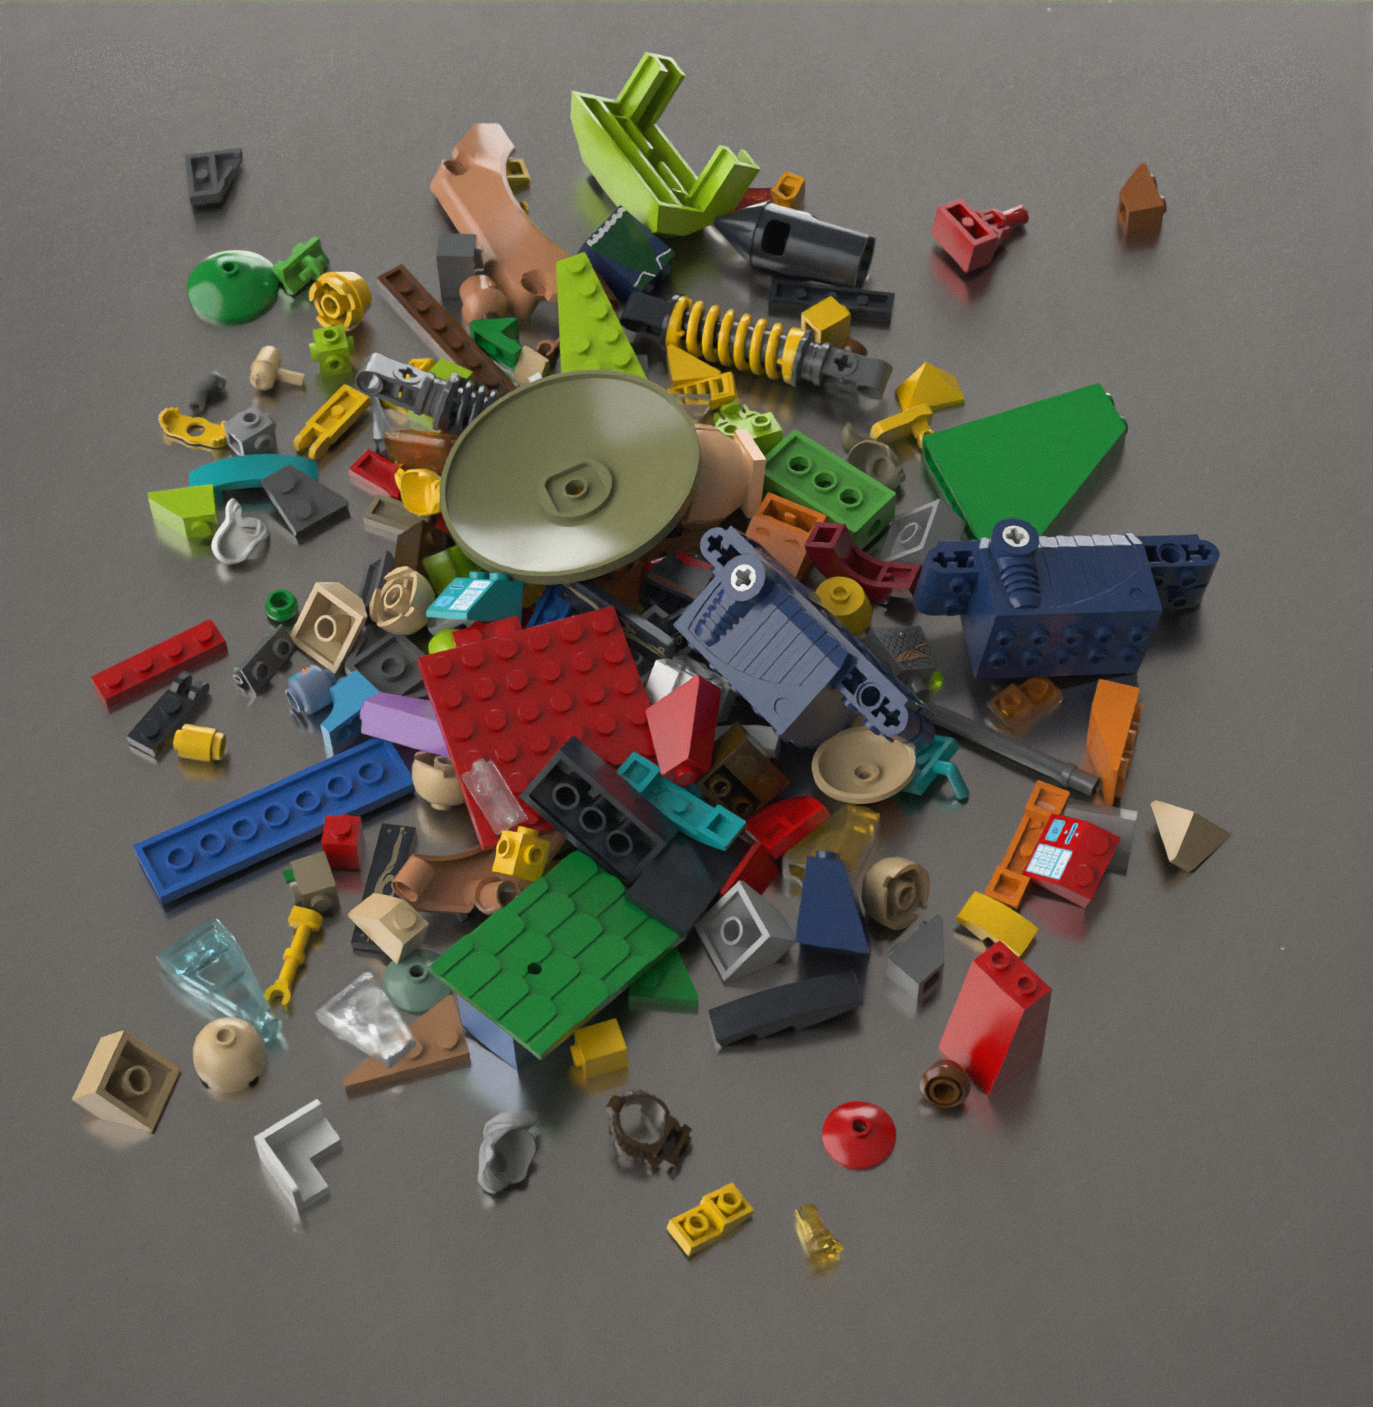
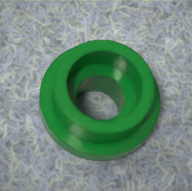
[265,589,298,621]

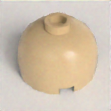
[369,566,435,635]
[412,751,465,810]
[861,856,930,930]
[193,1017,267,1093]

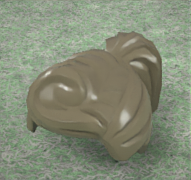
[842,423,906,491]

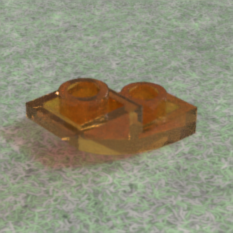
[987,676,1062,728]

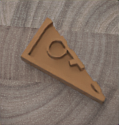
[343,994,471,1094]

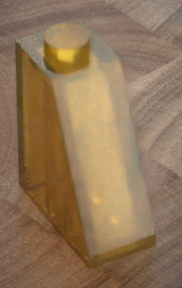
[783,803,880,885]

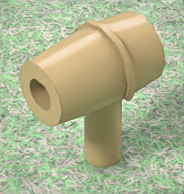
[250,346,305,390]

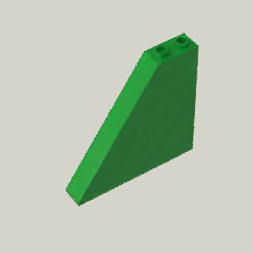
[921,382,1128,541]

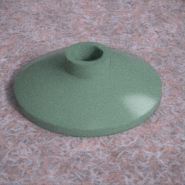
[383,949,453,1013]

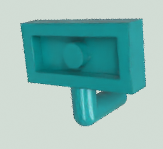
[901,735,970,799]

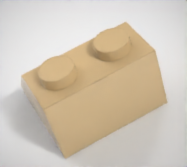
[72,1030,180,1132]

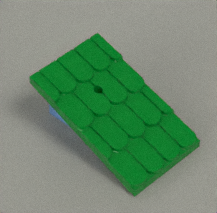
[428,850,686,1071]

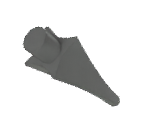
[370,395,397,458]

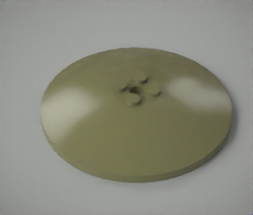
[440,369,702,585]

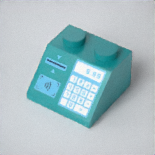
[426,572,523,622]

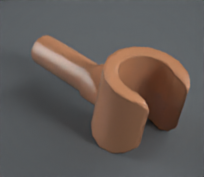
[536,337,560,363]

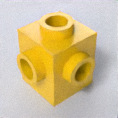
[492,826,551,882]

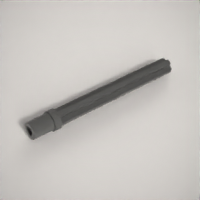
[921,698,1100,797]

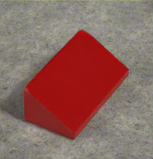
[719,841,778,900]

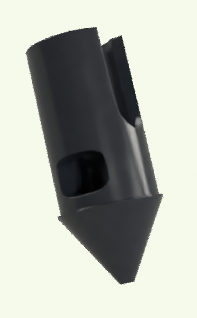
[713,200,876,289]

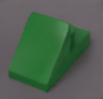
[469,318,523,374]

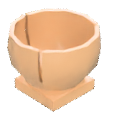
[680,423,766,530]

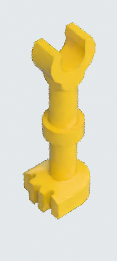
[264,905,324,1011]

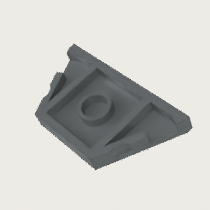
[344,618,430,701]

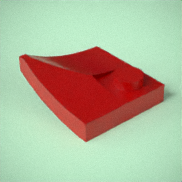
[744,795,831,859]

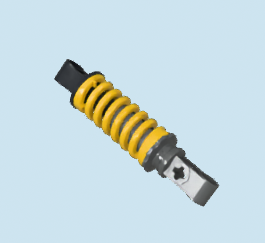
[619,291,893,400]

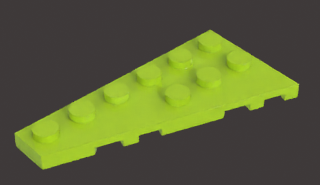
[556,252,648,380]

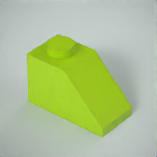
[148,484,219,539]

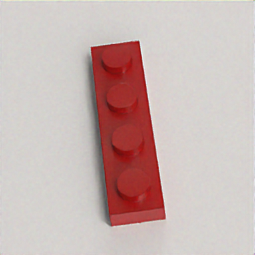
[91,618,228,708]

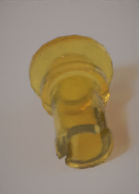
[794,1204,843,1266]

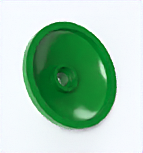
[187,250,279,322]

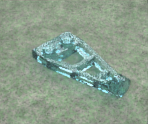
[156,916,282,1042]

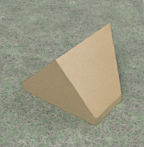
[1150,800,1231,872]

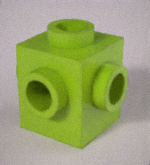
[309,324,356,378]

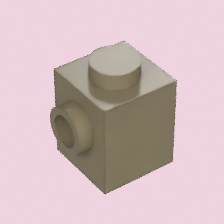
[289,851,340,912]

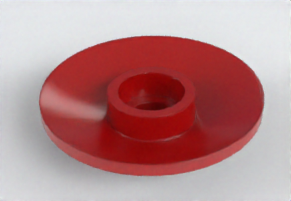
[822,1101,896,1169]

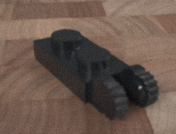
[127,671,210,757]

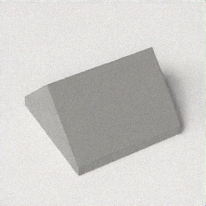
[1064,799,1138,873]

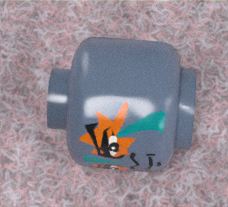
[285,664,337,715]

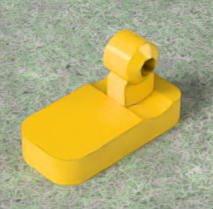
[869,403,934,449]

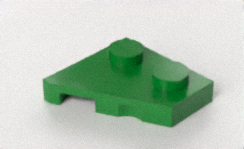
[629,947,699,1008]

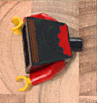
[636,549,715,615]

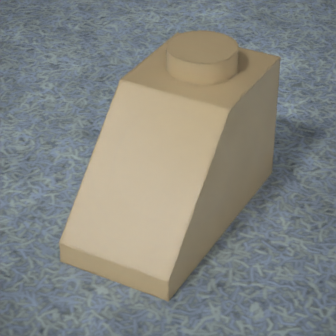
[348,893,429,964]

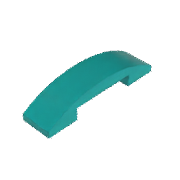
[189,454,319,499]
[616,752,747,851]

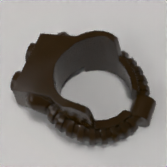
[605,1089,692,1171]

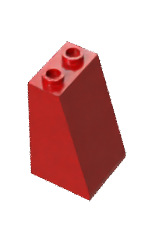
[939,940,1052,1097]

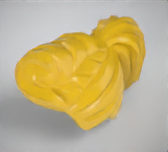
[395,468,442,517]

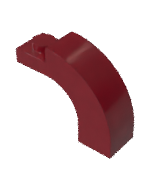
[804,522,922,605]

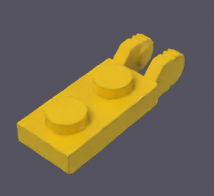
[292,384,371,461]

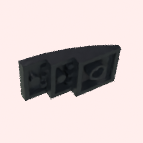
[625,831,752,938]

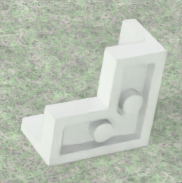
[254,1099,342,1212]

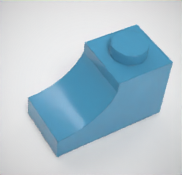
[320,670,380,752]

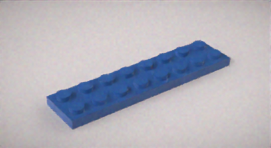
[133,737,416,905]

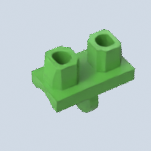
[272,237,330,295]

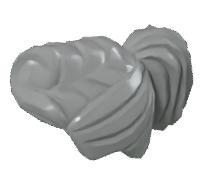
[477,1110,539,1193]

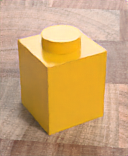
[801,296,851,345]
[570,1018,628,1079]

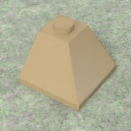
[290,582,367,675]

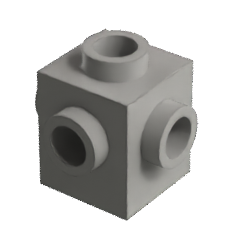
[223,405,277,456]

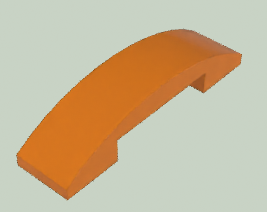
[984,780,1070,910]

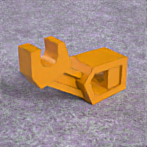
[771,171,805,210]

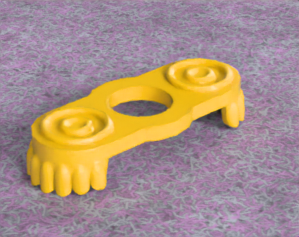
[159,407,227,448]

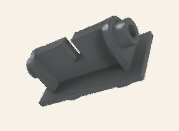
[232,624,297,694]

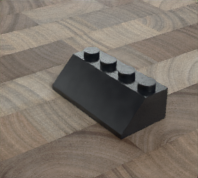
[519,735,680,888]

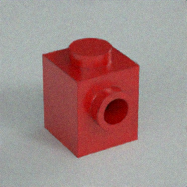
[321,814,365,870]

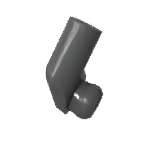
[189,371,226,412]

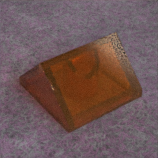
[383,428,459,475]

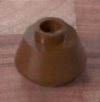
[920,1059,971,1108]

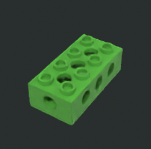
[762,429,896,550]

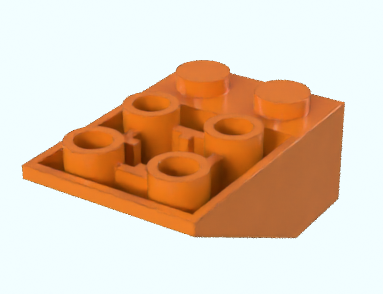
[745,492,827,582]
[1086,679,1144,807]

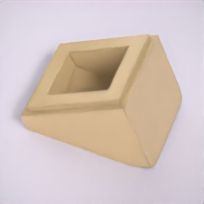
[513,345,550,386]

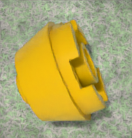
[309,272,372,331]
[815,577,873,636]

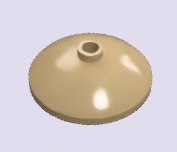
[812,726,916,804]

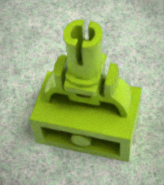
[713,389,783,457]

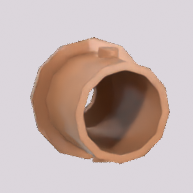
[459,275,509,324]

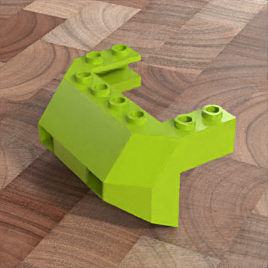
[570,52,760,240]

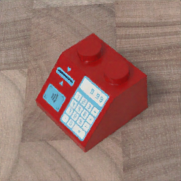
[1021,813,1121,908]

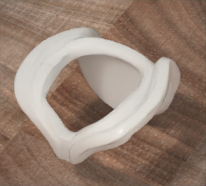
[212,498,269,564]

